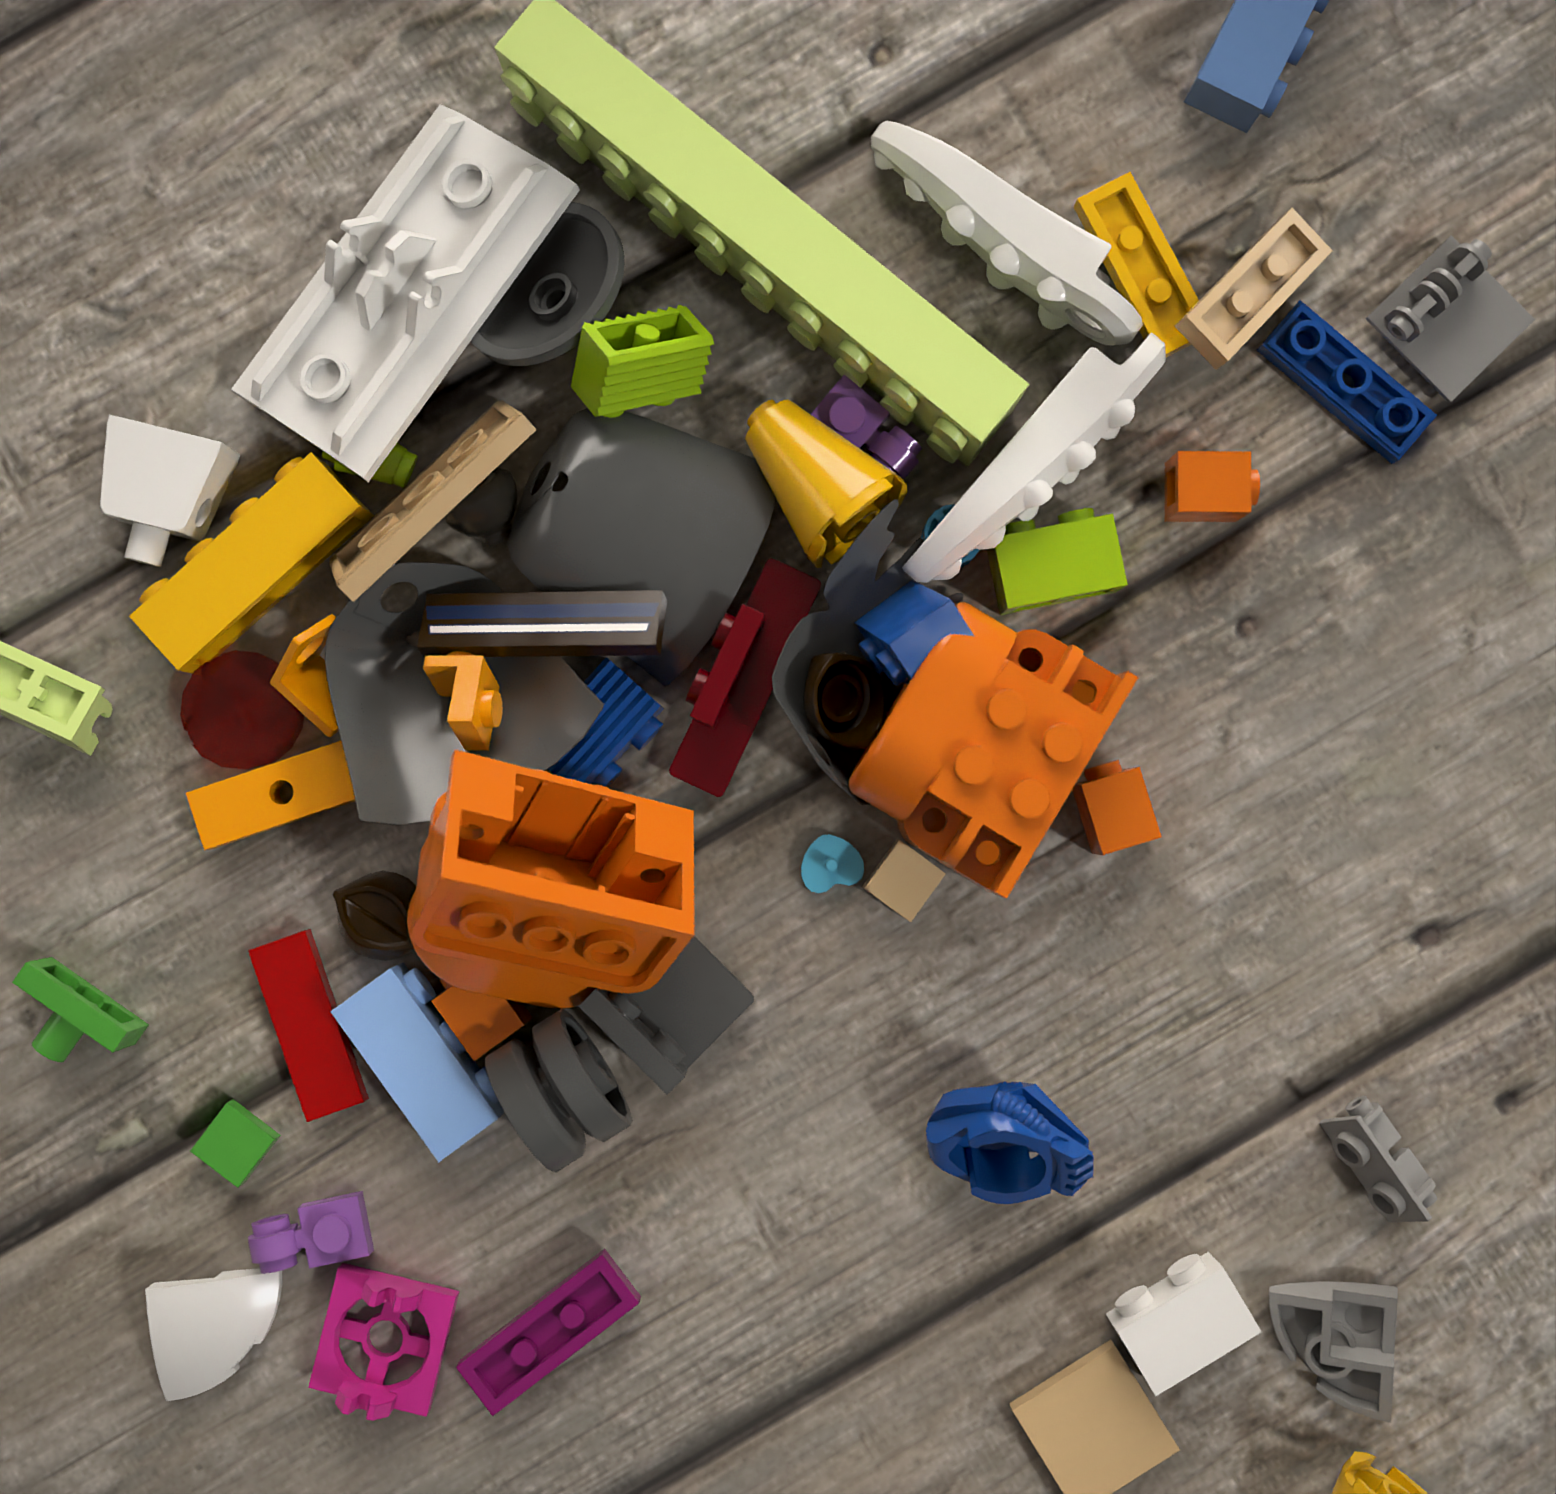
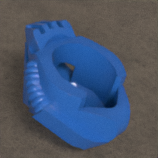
[926,1081,1094,1204]

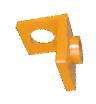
[269,614,339,737]

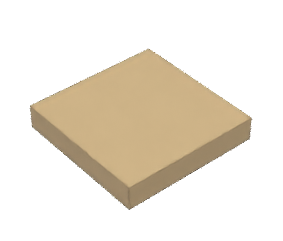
[1009,1339,1180,1494]

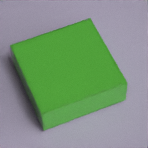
[190,1099,281,1188]

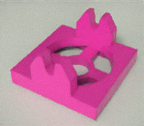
[308,1263,460,1421]

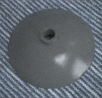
[471,202,625,366]

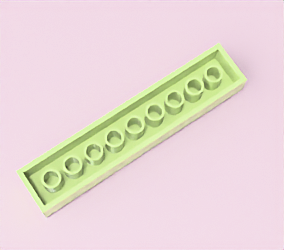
[494,0,1029,467]

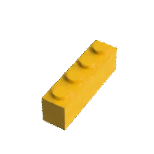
[129,452,374,675]

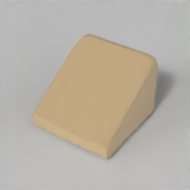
[862,839,946,922]

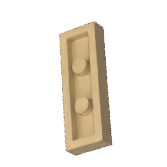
[1175,208,1333,370]

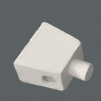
[100,414,240,567]

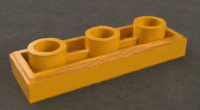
[186,741,355,850]

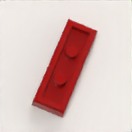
[248,929,369,1122]

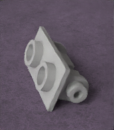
[1319,1096,1437,1222]

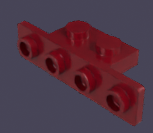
[669,558,821,797]

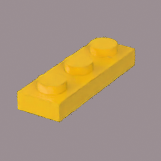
[1073,172,1199,357]

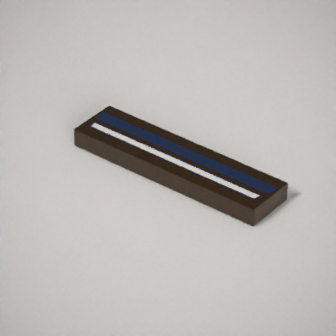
[417,590,667,657]

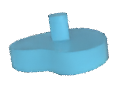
[801,834,864,893]

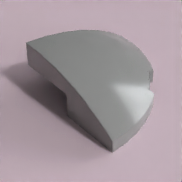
[1269,1281,1398,1423]

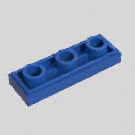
[1256,300,1437,464]

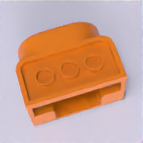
[848,602,1139,899]
[407,749,694,1009]

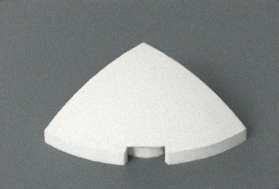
[145,1268,282,1401]

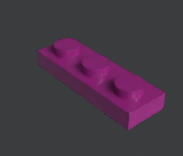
[456,1248,641,1416]

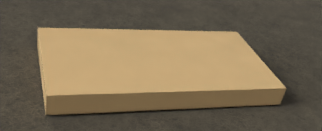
[329,400,537,602]

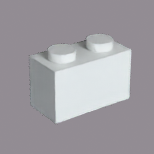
[1106,1252,1262,1396]

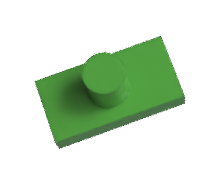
[12,957,149,1062]

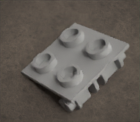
[1366,235,1535,403]

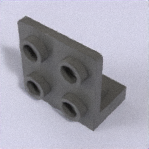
[579,936,754,1095]

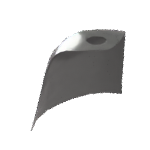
[507,408,777,686]
[325,562,604,826]

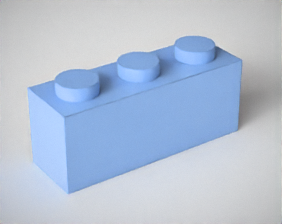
[330,962,504,1162]

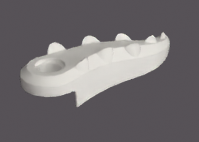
[871,121,1143,346]
[902,332,1166,583]

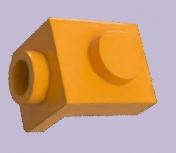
[423,651,503,751]

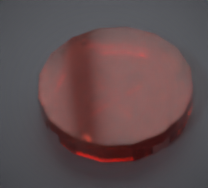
[180,650,304,770]

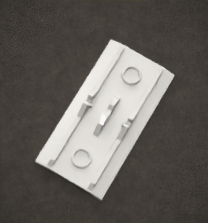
[231,105,580,482]

